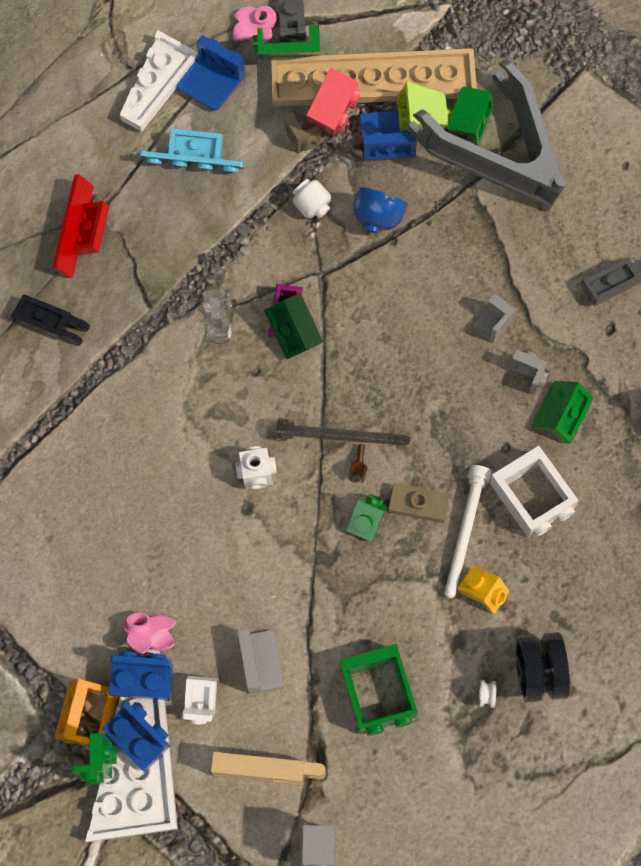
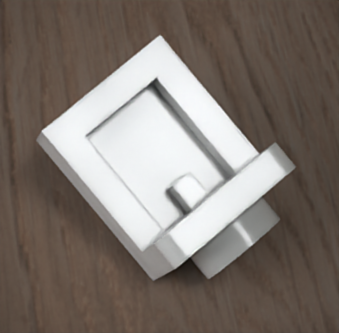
[182,676,217,725]

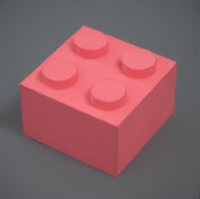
[306,67,361,137]

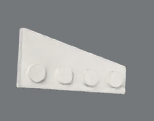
[120,30,199,132]

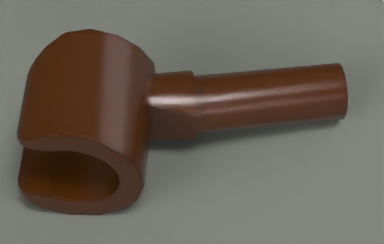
[348,444,367,483]

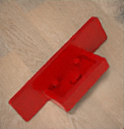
[53,174,109,278]

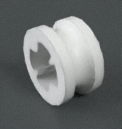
[479,680,496,708]

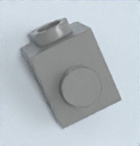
[510,349,549,394]

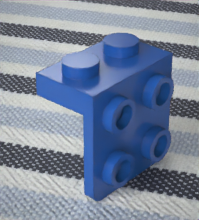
[177,35,246,111]

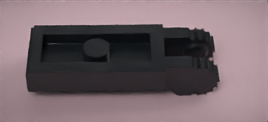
[11,294,90,346]

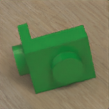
[346,494,389,542]

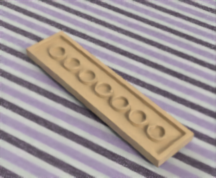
[271,49,477,107]

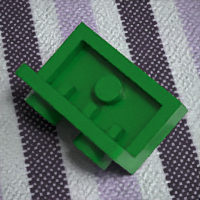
[72,733,117,785]

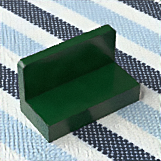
[264,294,323,360]

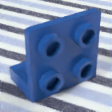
[360,111,417,161]

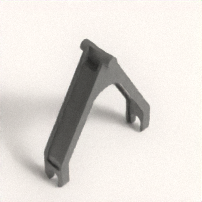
[408,59,567,211]

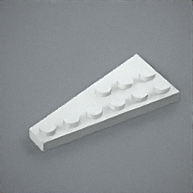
[85,649,178,843]

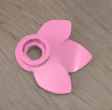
[232,6,277,44]
[124,612,176,654]

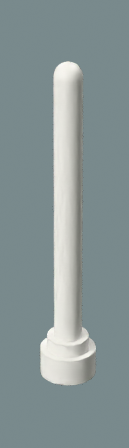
[444,465,492,598]

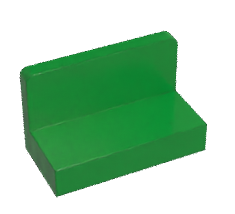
[447,87,494,146]
[532,381,594,444]

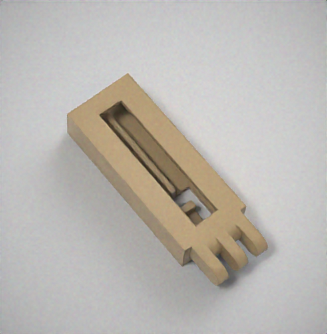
[211,752,326,786]

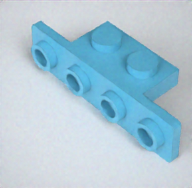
[140,128,246,173]

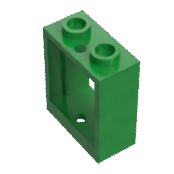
[339,644,418,736]

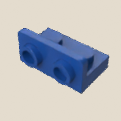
[109,651,174,701]
[102,700,170,772]

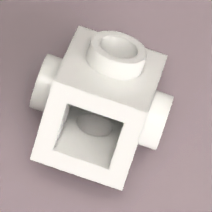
[235,446,277,489]

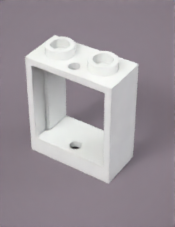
[490,446,579,538]

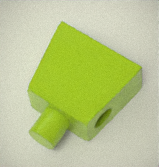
[397,82,453,132]

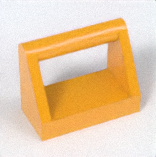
[54,679,119,747]

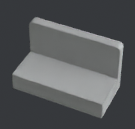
[238,629,284,694]

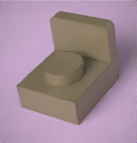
[283,112,321,153]

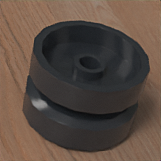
[516,632,570,703]

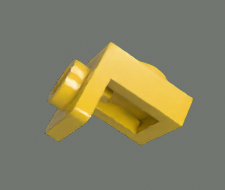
[457,565,509,614]

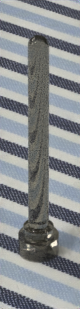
[276,418,410,446]

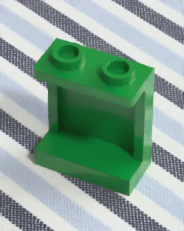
[252,25,320,60]

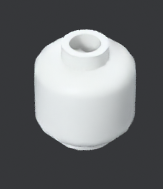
[293,179,331,219]

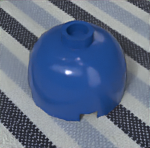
[353,187,408,234]

